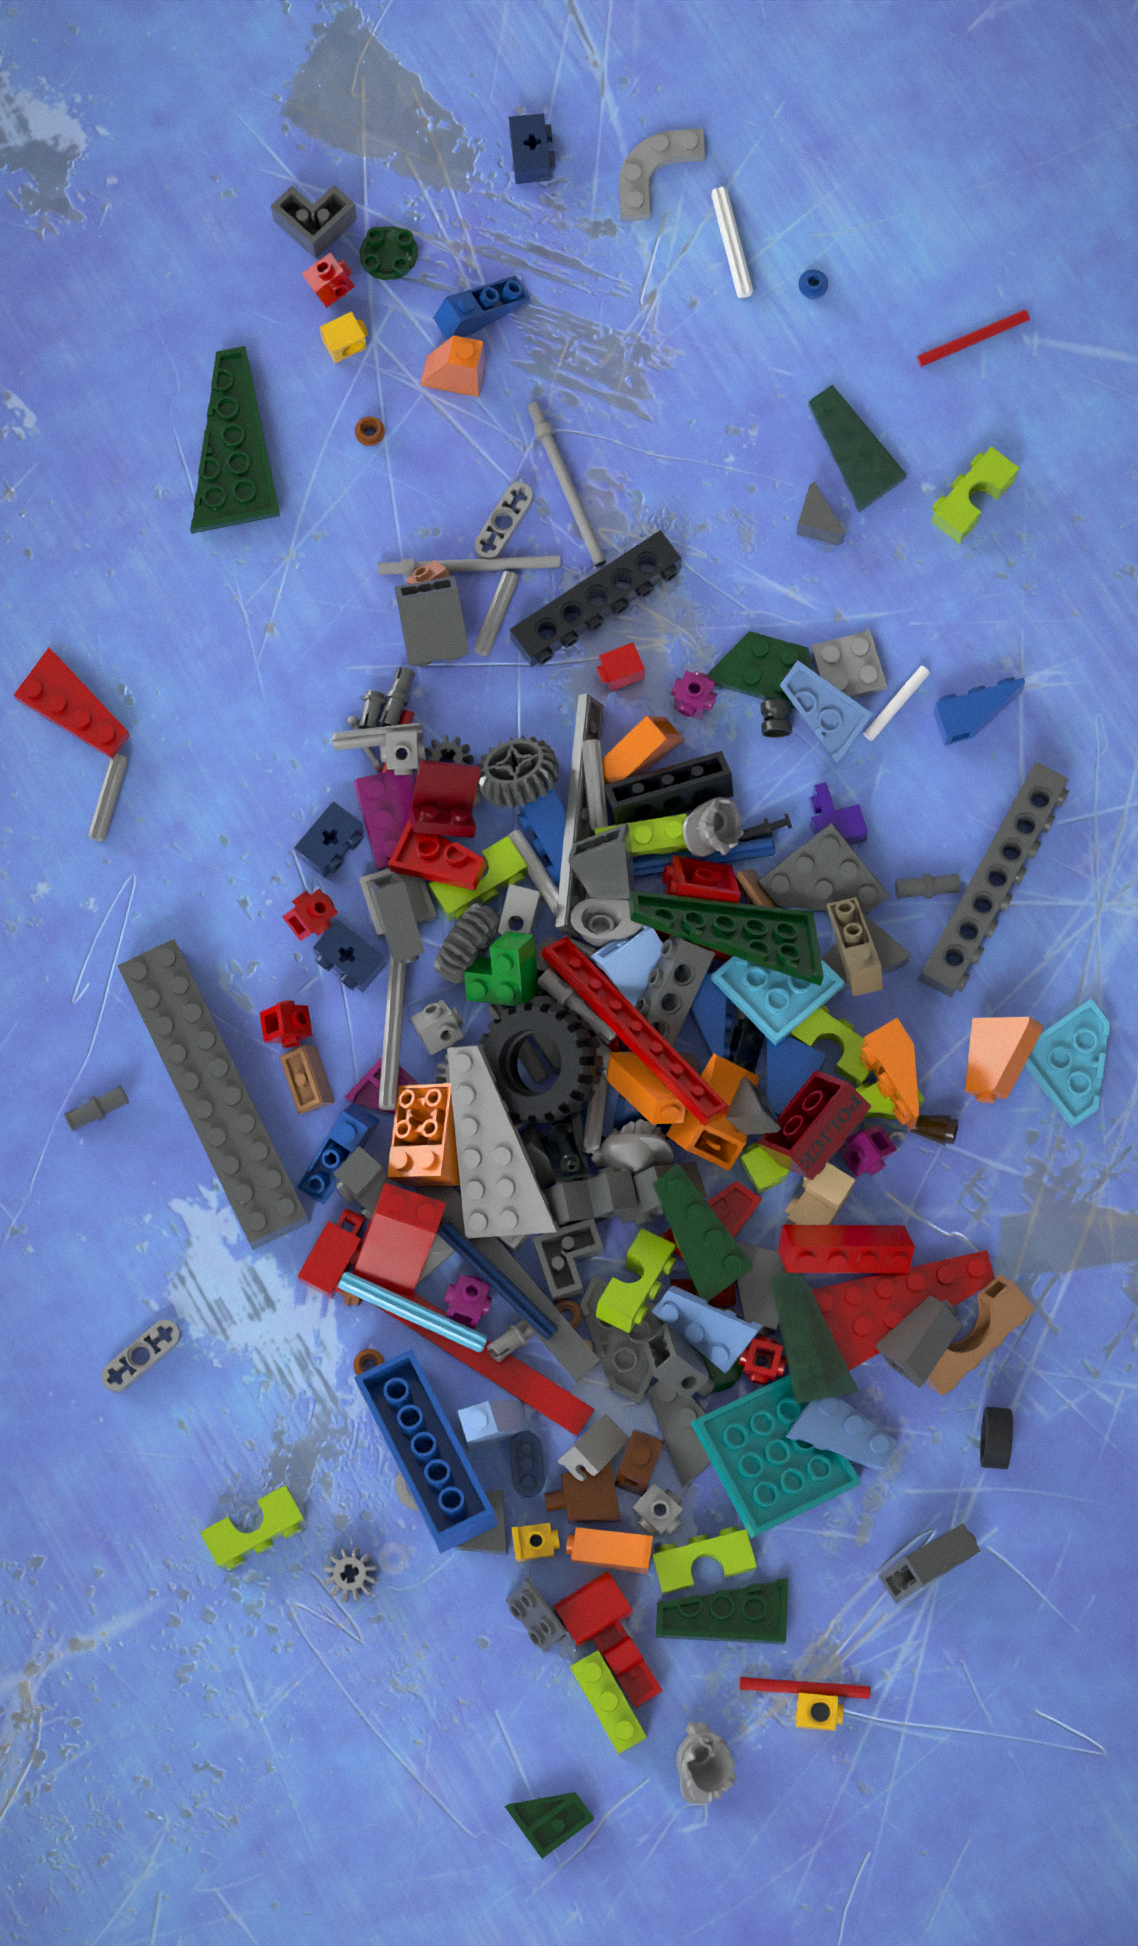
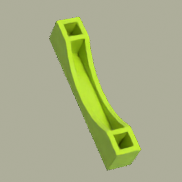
[740,1082,925,1195]

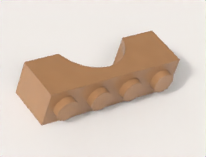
[925,1274,1035,1396]

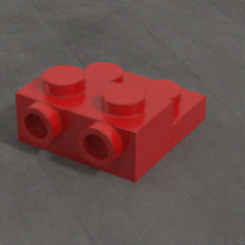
[662,855,741,903]

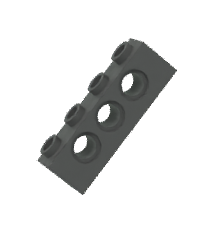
[620,935,715,1052]

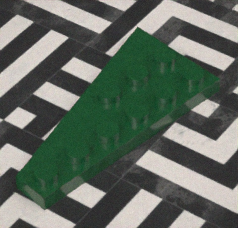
[190,346,280,534]
[628,890,824,986]

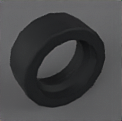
[980,1407,1013,1469]

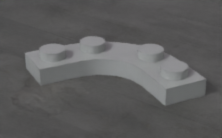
[619,128,705,221]

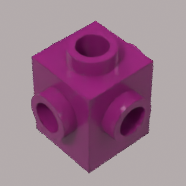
[671,670,717,720]
[839,1124,897,1178]
[444,1274,492,1330]

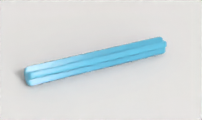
[338,1272,488,1352]

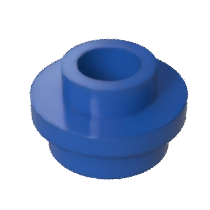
[798,269,828,299]

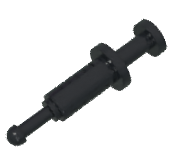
[738,813,792,842]

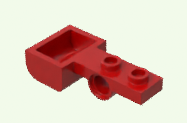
[552,1571,663,1709]

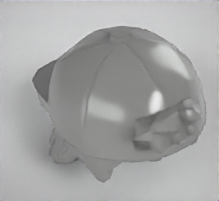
[682,797,743,857]
[591,1119,673,1177]
[676,1722,737,1804]

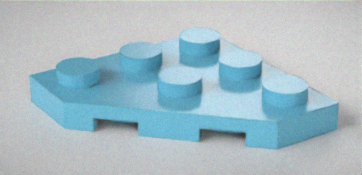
[711,956,845,1046]
[1024,998,1110,1129]

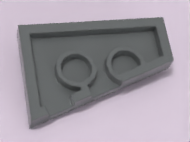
[646,1380,712,1486]

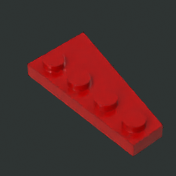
[13,647,130,760]

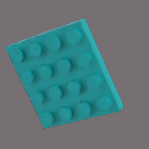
[691,1369,862,1539]

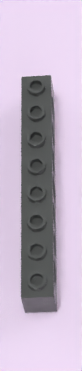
[919,762,1069,997]

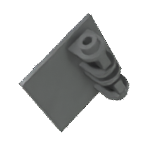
[506,1578,567,1653]

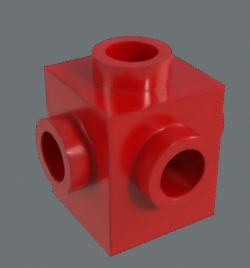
[302,253,355,308]
[282,888,338,941]
[259,1000,313,1048]
[739,1336,787,1385]

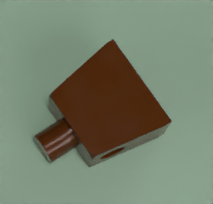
[615,1429,665,1497]
[544,1460,621,1523]

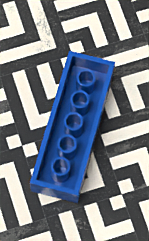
[354,1349,499,1554]

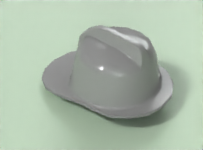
[571,898,643,947]

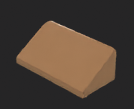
[735,869,780,908]
[279,1045,335,1115]

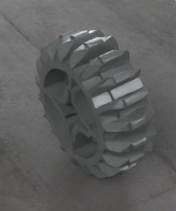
[477,735,559,810]
[434,903,500,984]

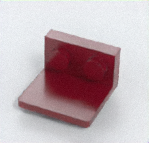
[408,760,481,838]

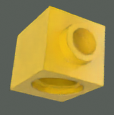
[319,311,369,363]
[795,1693,844,1732]

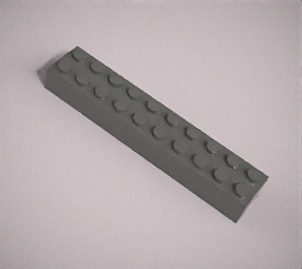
[117,939,310,1250]

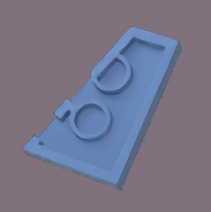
[780,660,873,764]
[652,1286,763,1373]
[786,1385,899,1471]

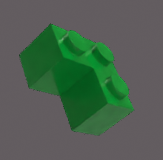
[464,932,539,1006]

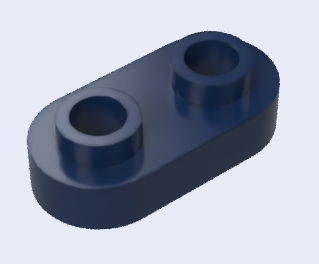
[510,1432,545,1497]

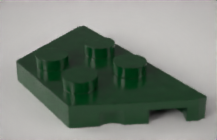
[707,631,813,709]

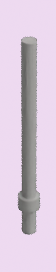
[527,402,606,567]
[378,555,561,577]

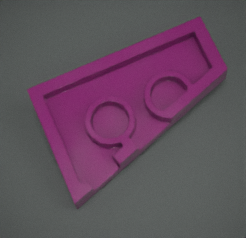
[353,769,414,870]

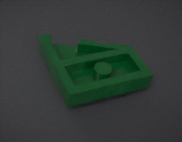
[505,1792,595,1859]

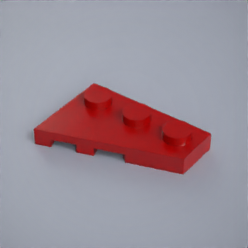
[388,819,487,891]
[659,1181,762,1261]

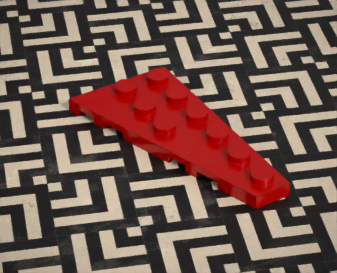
[802,1250,995,1386]

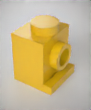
[511,1523,560,1563]

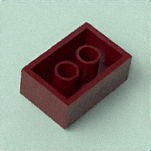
[757,1070,871,1180]

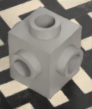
[380,729,425,775]
[410,1000,464,1055]
[632,1483,683,1536]

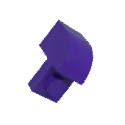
[809,782,868,845]

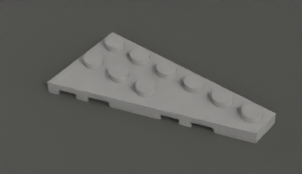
[447,1045,560,1238]

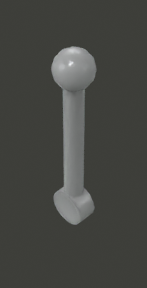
[347,715,382,772]

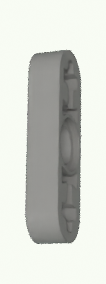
[474,482,533,559]
[101,1320,181,1393]

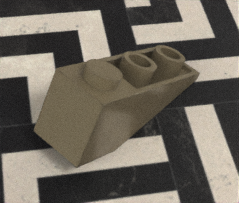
[826,897,883,996]

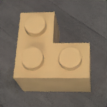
[785,1162,855,1225]

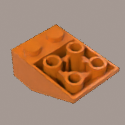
[859,1018,919,1130]
[666,1053,759,1171]
[387,1083,460,1187]

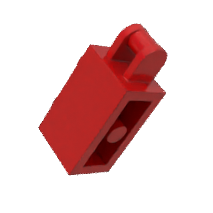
[297,1208,366,1299]

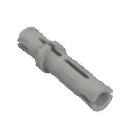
[536,968,617,1045]

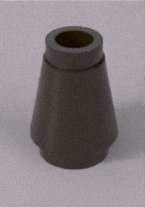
[910,1115,958,1146]

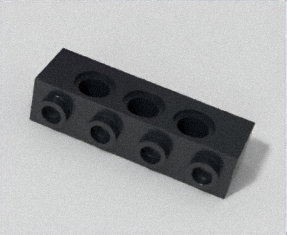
[604,751,734,825]

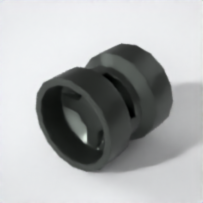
[760,699,792,738]

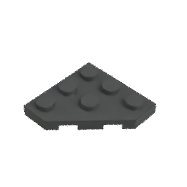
[758,822,890,914]
[580,1276,665,1404]

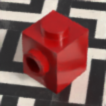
[596,642,645,692]

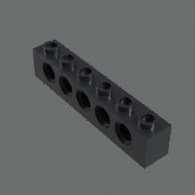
[510,530,681,667]

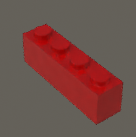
[778,1225,915,1273]

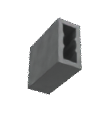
[394,576,469,666]

